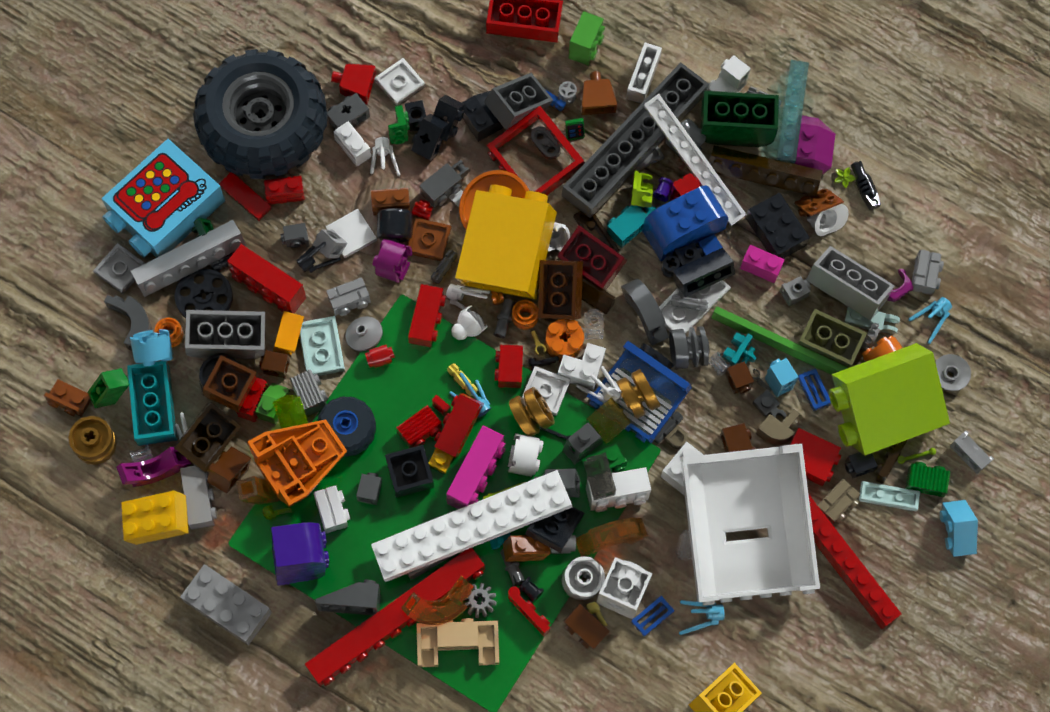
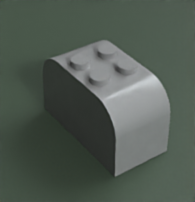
[185,310,265,359]

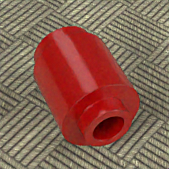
[365,344,395,368]

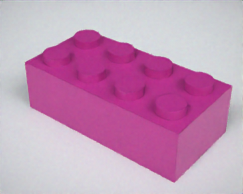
[446,425,506,509]

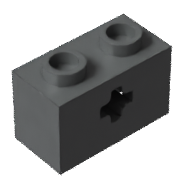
[327,93,370,130]

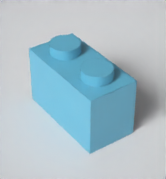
[765,358,798,398]

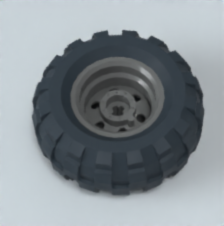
[193,49,328,179]

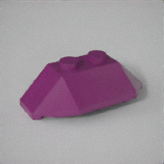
[793,115,836,175]

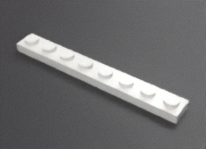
[643,94,747,226]

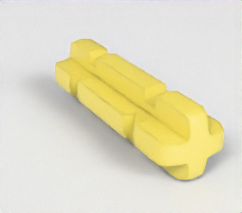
[447,363,478,397]

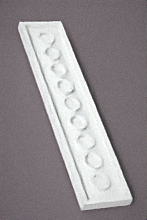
[371,470,572,582]

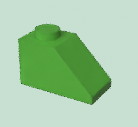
[255,383,290,425]

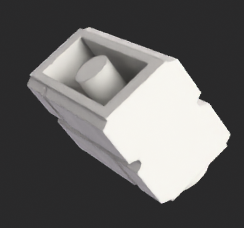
[333,121,372,166]
[314,486,351,533]

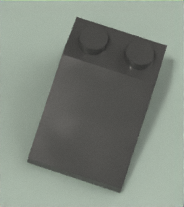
[315,580,381,615]

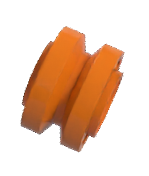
[512,300,538,330]
[154,317,184,348]

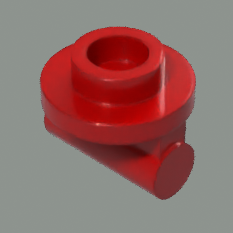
[412,200,433,220]

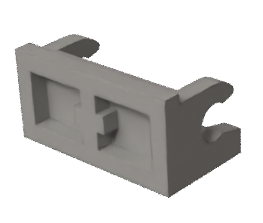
[950,430,994,474]

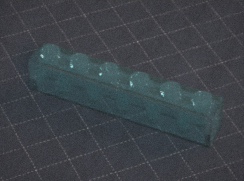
[775,60,809,164]

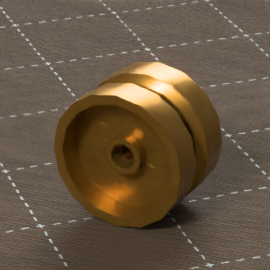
[616,369,661,419]
[509,387,555,437]
[68,416,117,465]

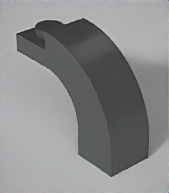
[621,279,669,346]
[104,295,152,351]

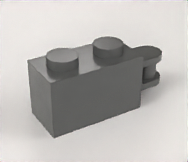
[419,160,470,208]

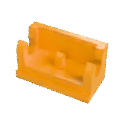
[273,311,304,355]

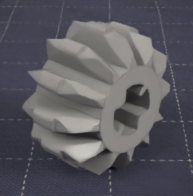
[462,583,497,618]

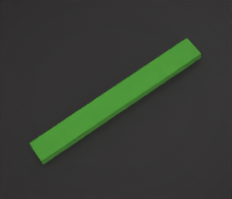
[711,306,848,375]

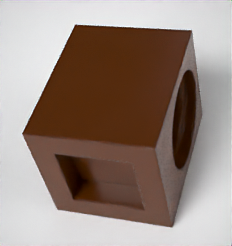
[259,350,290,378]
[725,361,754,394]

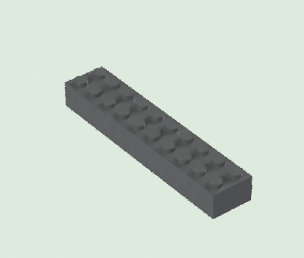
[562,62,709,218]

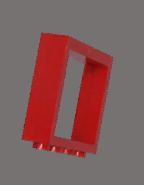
[487,106,585,195]

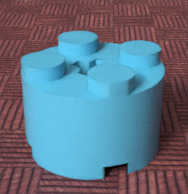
[130,329,173,366]

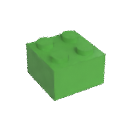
[568,11,605,66]

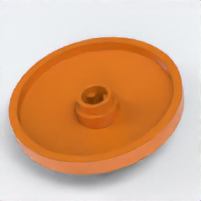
[459,170,530,230]

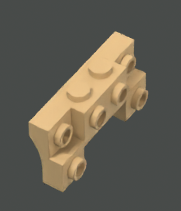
[417,618,499,667]

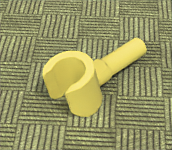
[531,330,546,356]
[586,602,607,627]

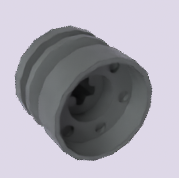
[669,326,710,370]

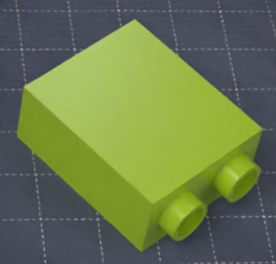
[828,343,950,455]

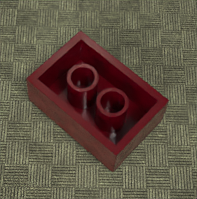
[557,226,627,291]

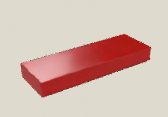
[219,172,272,221]

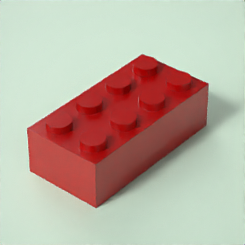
[486,0,563,43]
[227,244,306,313]

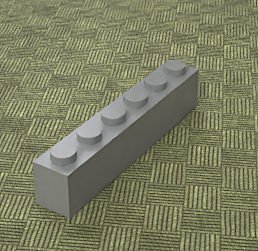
[131,220,246,297]

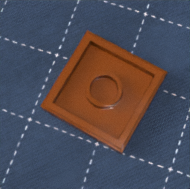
[408,218,452,261]

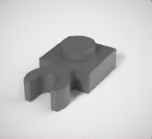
[752,389,787,419]

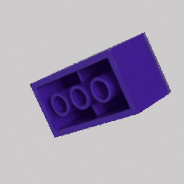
[271,522,329,586]

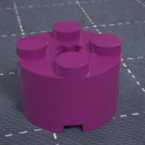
[372,239,412,283]

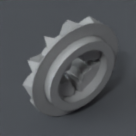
[861,323,880,351]

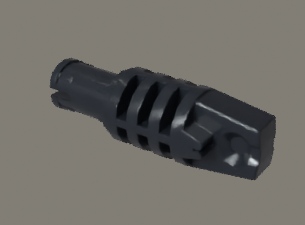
[851,161,881,210]

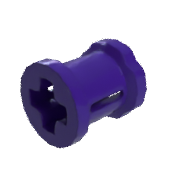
[653,177,673,202]

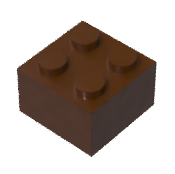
[203,355,256,412]

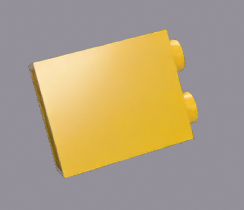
[455,185,557,300]

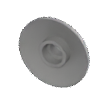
[345,316,383,351]
[936,354,971,391]

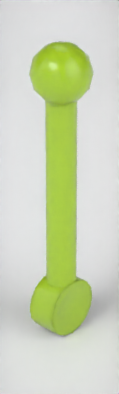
[897,448,937,464]

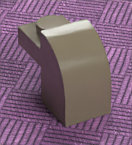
[756,409,800,445]

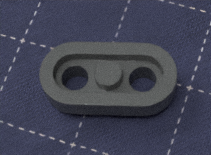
[531,126,561,160]

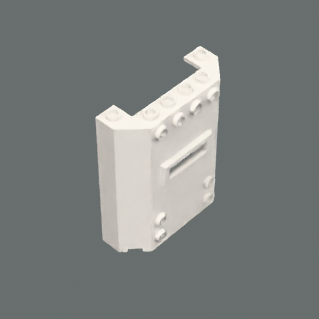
[680,444,820,606]

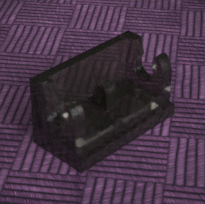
[583,452,616,500]

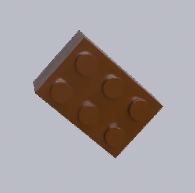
[538,260,583,320]

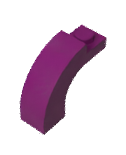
[116,447,191,487]

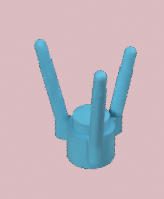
[908,297,952,344]
[449,372,491,417]
[679,600,725,635]

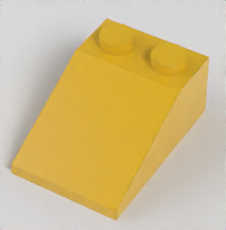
[688,662,762,712]

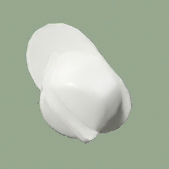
[807,204,849,236]

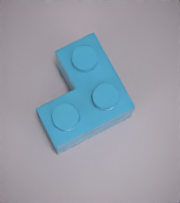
[940,500,978,557]

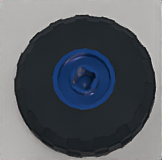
[317,396,376,457]

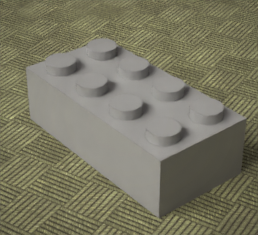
[806,246,895,320]
[180,564,272,646]

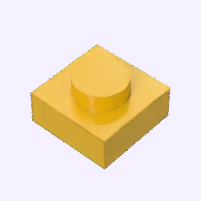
[428,448,454,474]

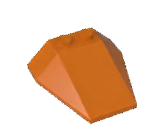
[247,420,347,507]

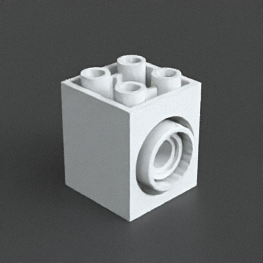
[597,557,652,619]

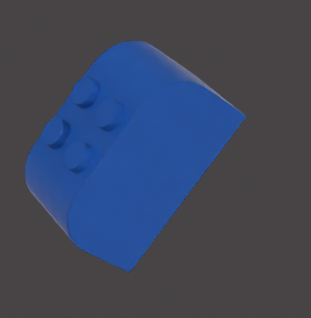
[642,185,728,261]

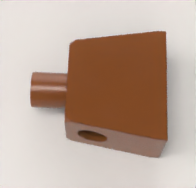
[581,71,617,115]

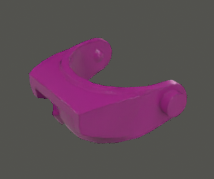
[887,268,913,302]

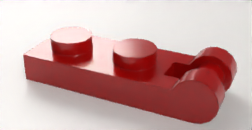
[508,586,550,636]

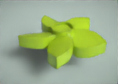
[834,167,856,189]

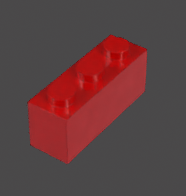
[408,284,447,347]
[434,393,484,457]

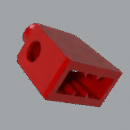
[331,64,376,105]

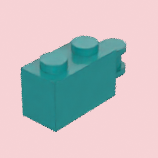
[607,205,657,248]

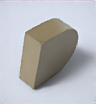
[664,425,688,449]

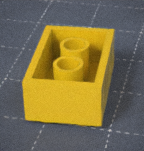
[121,490,189,545]

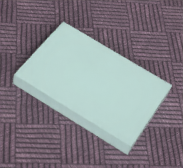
[300,316,345,376]

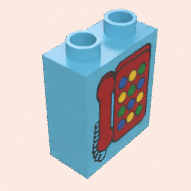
[101,139,225,258]

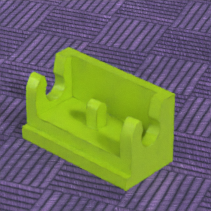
[631,171,653,207]

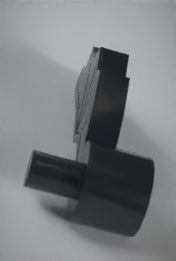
[528,356,559,371]

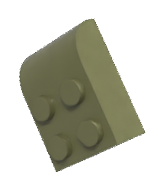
[798,309,867,368]

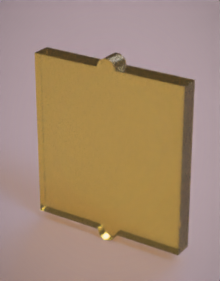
[587,398,631,444]

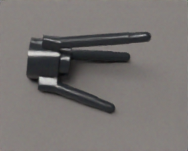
[296,242,341,273]

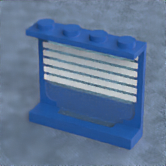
[587,341,692,443]

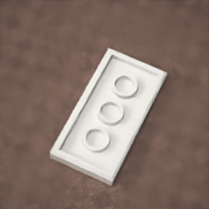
[659,280,731,334]

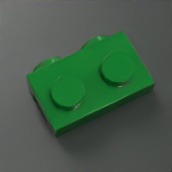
[388,105,410,145]

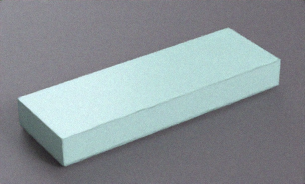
[859,481,920,512]

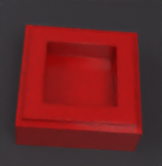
[432,395,451,416]

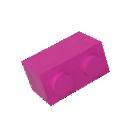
[740,245,785,284]

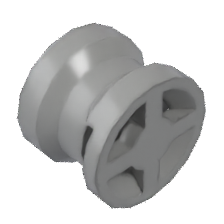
[558,81,577,104]

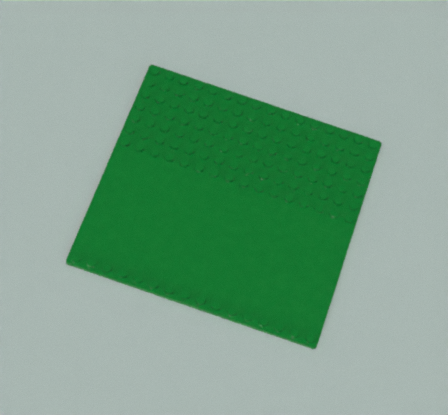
[228,295,660,712]

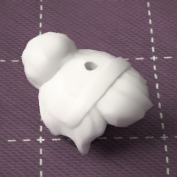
[548,222,570,252]
[451,305,488,340]

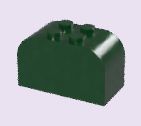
[701,91,779,147]

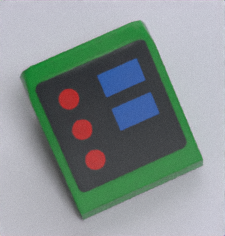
[564,118,585,141]

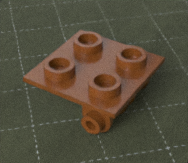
[794,189,844,217]

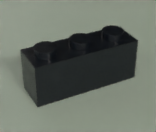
[673,248,735,297]

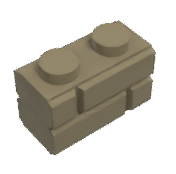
[818,479,860,525]

